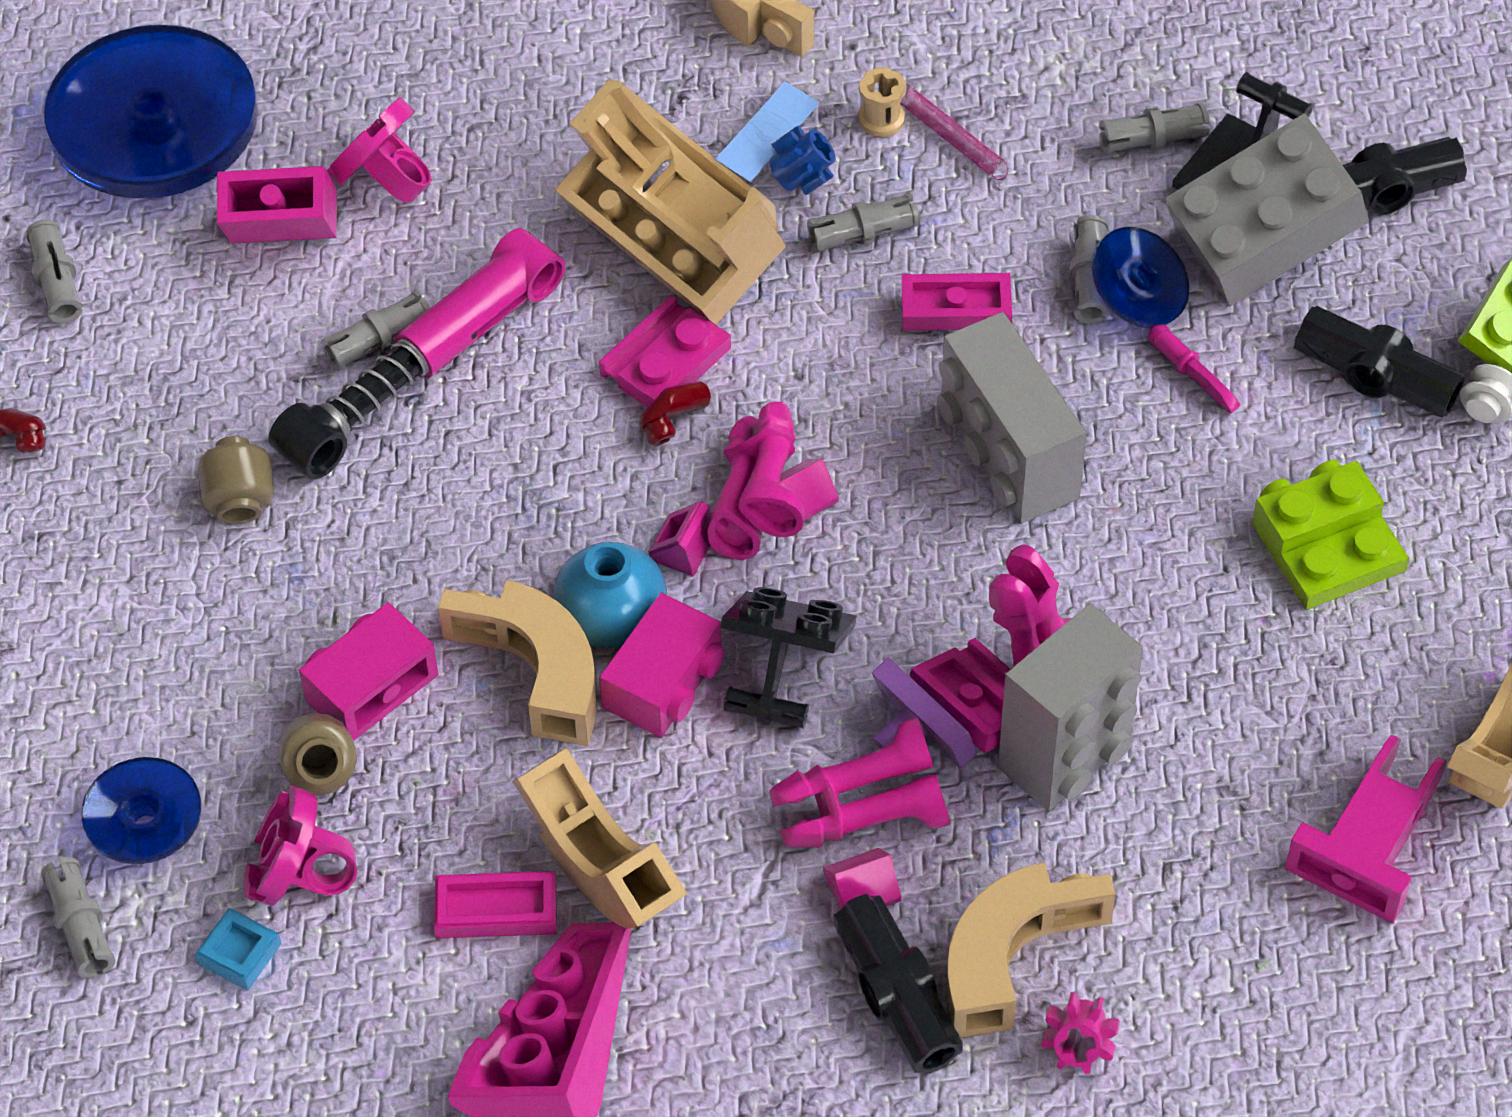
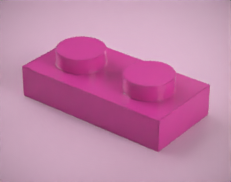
[901,273,1013,331]

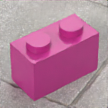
[217,166,337,244]
[599,592,725,738]
[299,602,439,741]

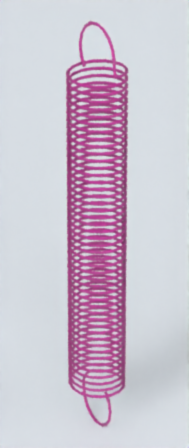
[900,84,1008,180]

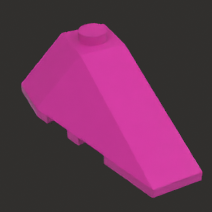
[447,922,631,1117]

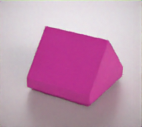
[780,458,839,521]
[648,501,711,576]
[823,848,902,910]

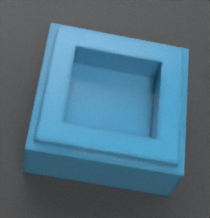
[195,908,282,991]

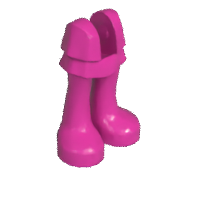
[707,401,805,560]
[989,545,1071,667]
[769,717,951,848]

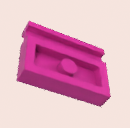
[599,295,731,407]
[910,638,1011,753]

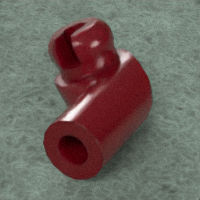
[639,381,711,446]
[0,408,46,453]

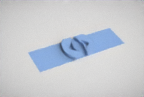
[715,81,819,182]

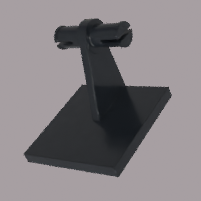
[1172,72,1313,190]
[720,587,857,729]

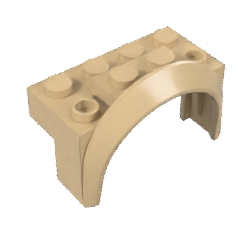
[555,79,787,325]

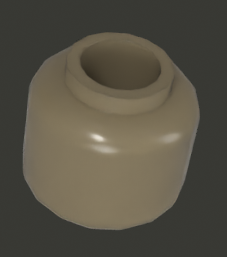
[198,436,274,524]
[277,713,357,796]

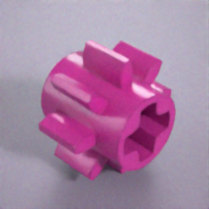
[1041,992,1120,1075]

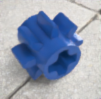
[769,125,836,195]

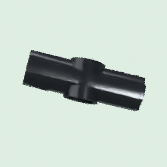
[1342,136,1467,214]
[1293,306,1466,418]
[834,893,963,1074]

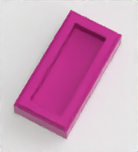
[434,871,557,939]

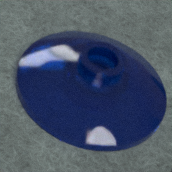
[1091,227,1189,328]
[81,757,202,864]

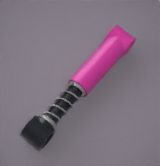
[268,228,566,480]

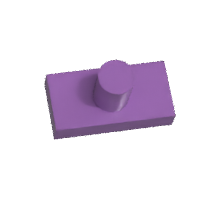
[872,657,978,769]

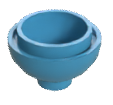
[553,542,668,648]

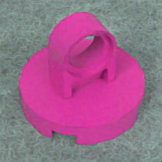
[326,96,432,203]
[243,785,357,906]

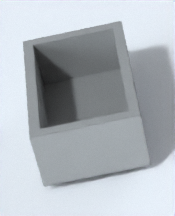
[1165,113,1369,306]
[937,311,1087,524]
[998,603,1143,812]

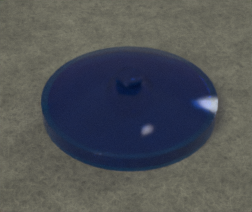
[44,25,258,199]

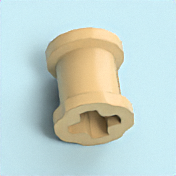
[858,67,906,138]

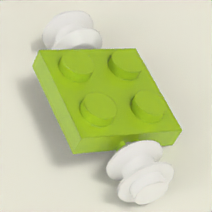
[1458,258,1512,423]

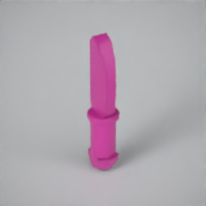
[1147,324,1241,413]

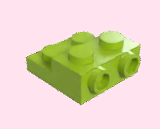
[1252,460,1410,610]

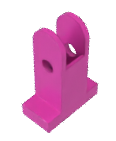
[1285,734,1447,924]

